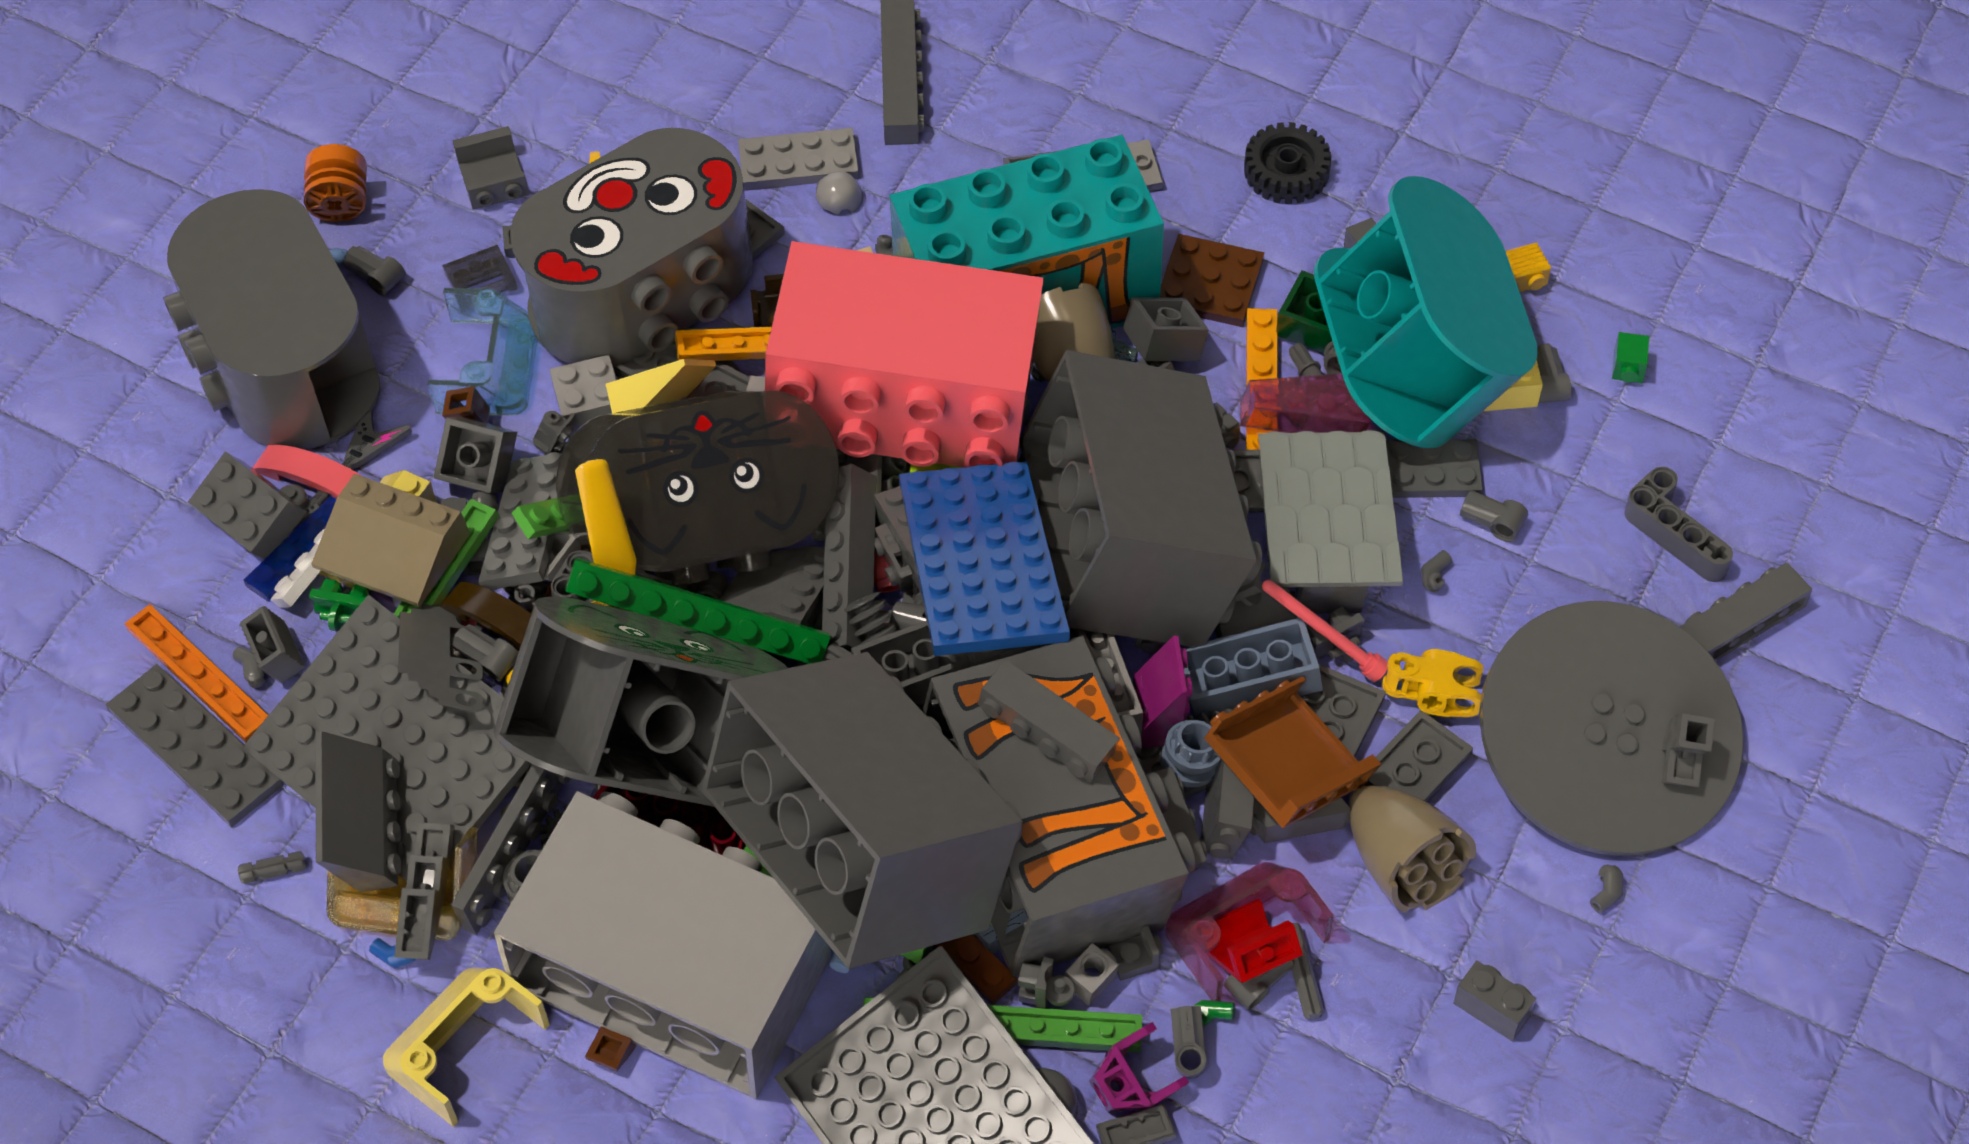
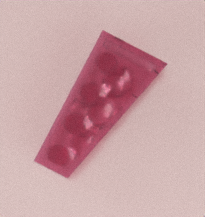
[1240,374,1370,433]

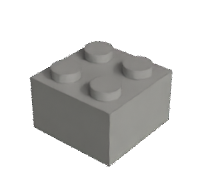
[549,355,626,438]

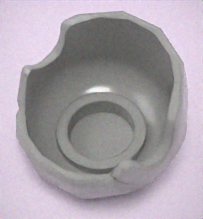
[815,172,863,215]

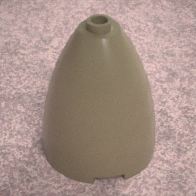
[1032,283,1115,383]
[1349,785,1476,913]

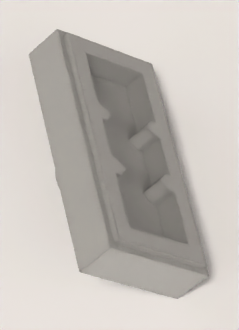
[1127,139,1163,191]

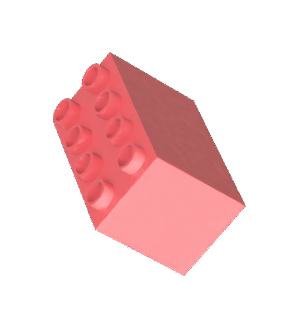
[763,241,1044,467]

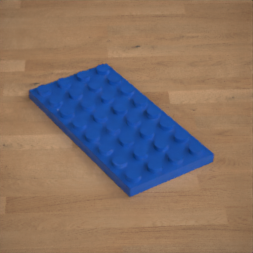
[899,461,1070,656]

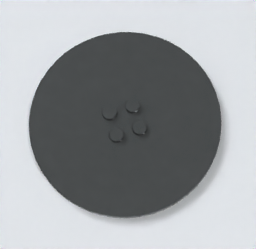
[1480,601,1743,856]

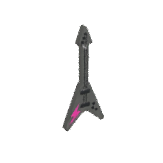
[298,410,412,526]

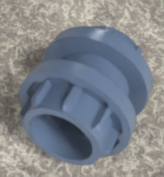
[1160,720,1221,787]

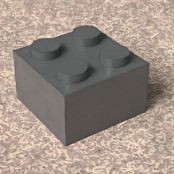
[1123,297,1209,363]
[433,417,518,493]

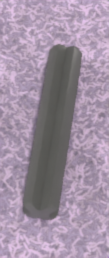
[1292,923,1324,1020]

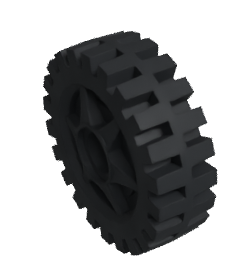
[1244,122,1331,204]

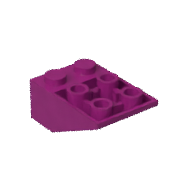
[1133,636,1192,748]

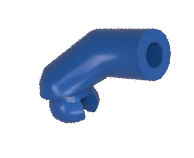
[369,938,416,968]

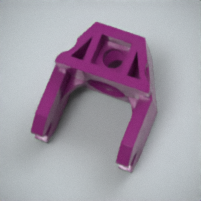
[1089,1022,1189,1112]

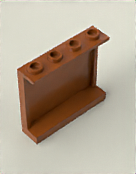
[1204,676,1381,829]

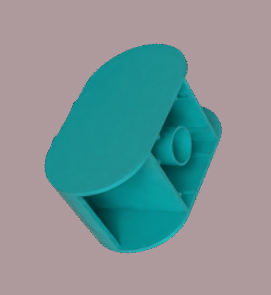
[1314,176,1537,448]

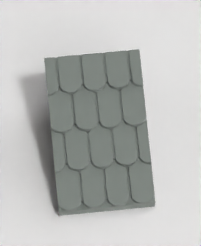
[1258,430,1403,614]

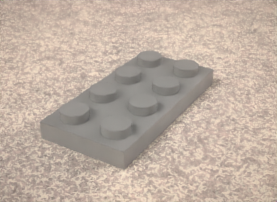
[738,127,859,190]

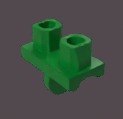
[309,578,371,631]

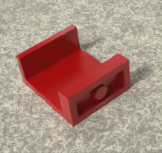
[1199,899,1303,983]

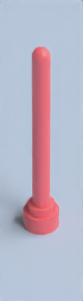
[1262,580,1388,682]

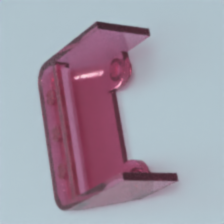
[1165,862,1334,1001]

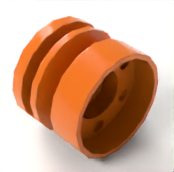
[303,144,367,222]

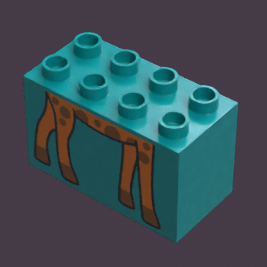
[889,134,1164,329]

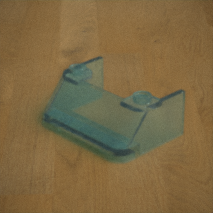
[428,288,538,415]

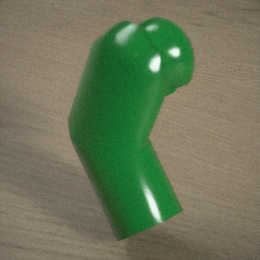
[1194,1000,1236,1027]

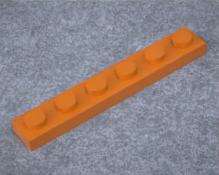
[124,604,268,742]

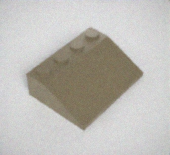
[311,474,470,607]

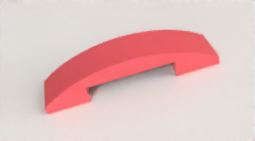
[253,445,362,502]

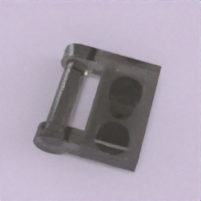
[442,245,518,310]

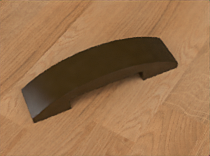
[440,582,531,651]

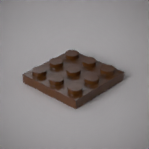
[1160,233,1265,327]

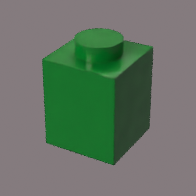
[1612,332,1649,383]

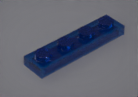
[243,496,336,602]

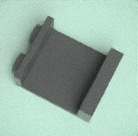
[452,126,529,210]

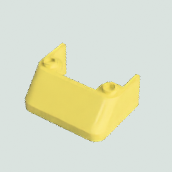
[383,967,550,1127]

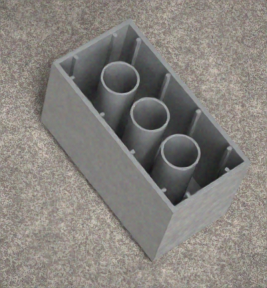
[494,791,831,1100]

